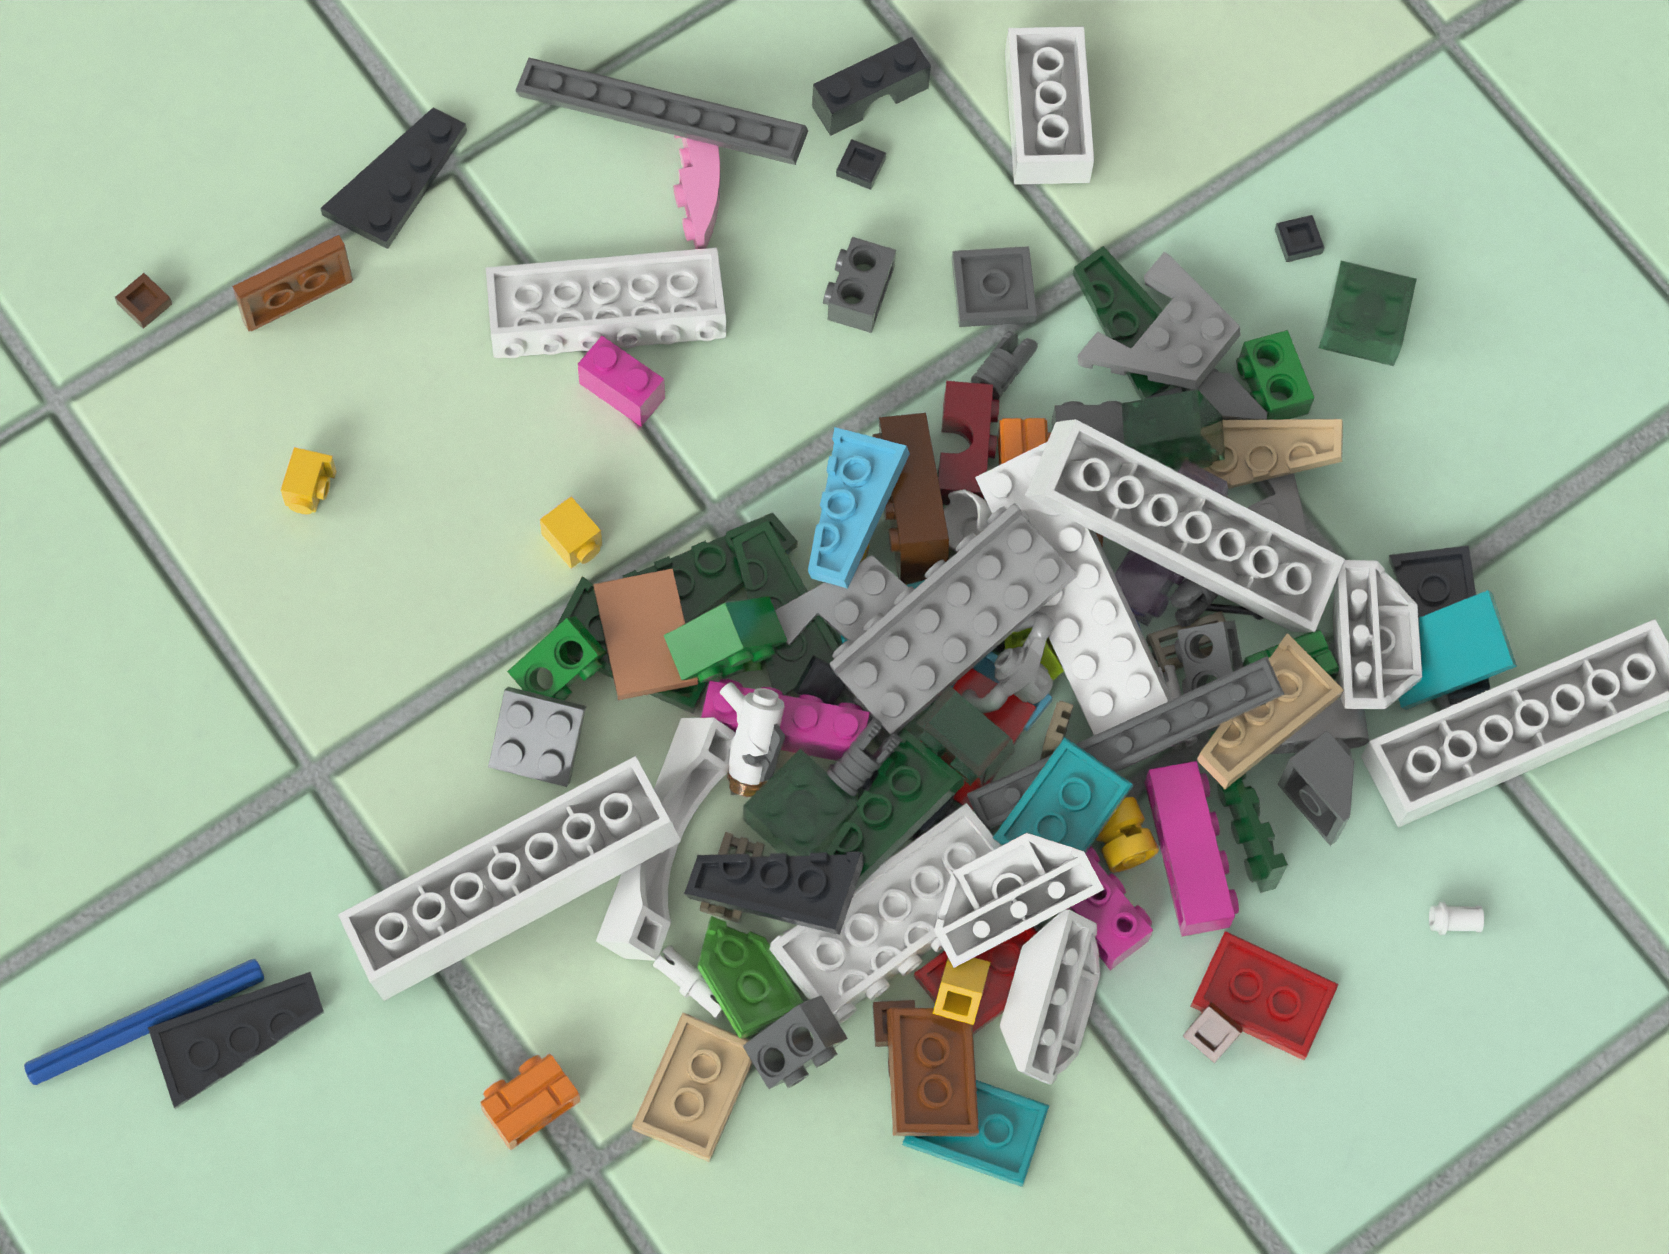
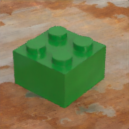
[663,596,788,683]

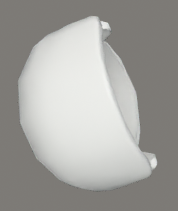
[944,489,992,552]

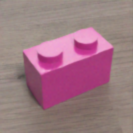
[578,336,665,427]

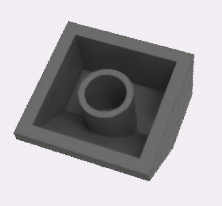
[1277,731,1354,846]

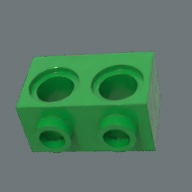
[1236,330,1314,420]
[507,616,607,701]

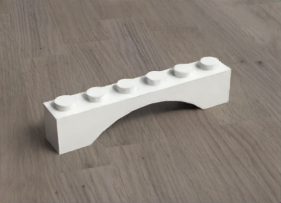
[596,718,736,961]

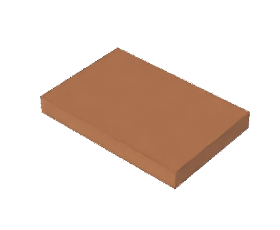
[593,568,698,700]

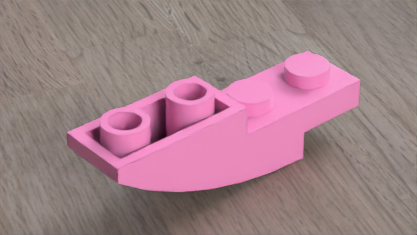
[673,135,720,249]

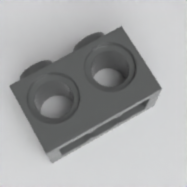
[823,237,896,333]
[1175,620,1243,694]
[743,995,848,1089]

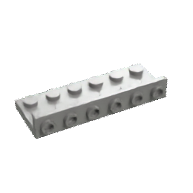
[830,503,1077,736]

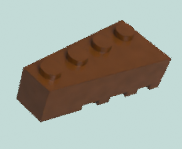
[872,412,949,585]

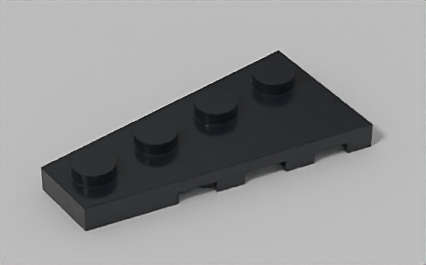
[320,107,467,249]
[1389,545,1490,705]
[684,852,866,935]
[148,972,324,1109]

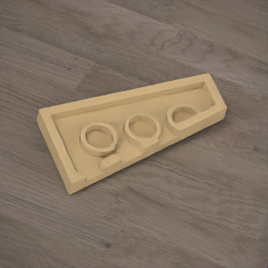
[1182,419,1343,492]
[1197,633,1344,789]

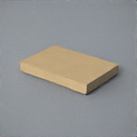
[632,1012,753,1162]

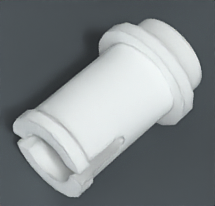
[1429,902,1484,935]

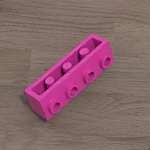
[701,679,870,761]
[1144,761,1239,937]
[1066,846,1153,970]

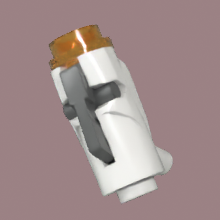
[720,682,785,797]

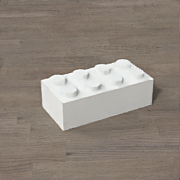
[1005,26,1094,185]

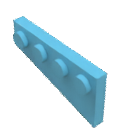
[808,427,910,589]

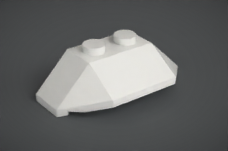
[1333,560,1422,709]
[934,833,1104,967]
[1000,909,1100,1084]

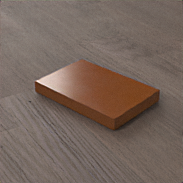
[232,235,353,331]
[887,1007,979,1137]

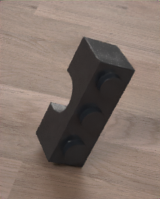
[812,37,931,136]

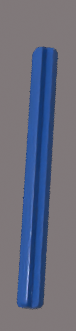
[24,959,264,1085]

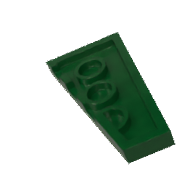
[826,729,965,892]

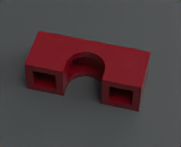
[938,380,1000,505]

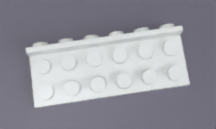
[486,248,726,358]
[769,803,1001,1024]

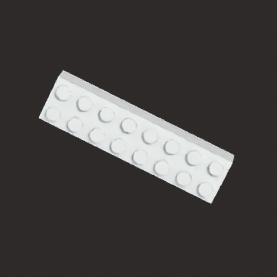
[1025,419,1345,632]
[975,442,1173,772]
[1361,619,1669,828]
[338,756,681,1001]

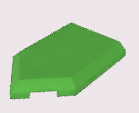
[697,916,804,1039]

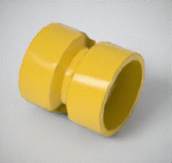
[1096,797,1159,873]

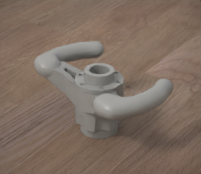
[962,612,1054,713]

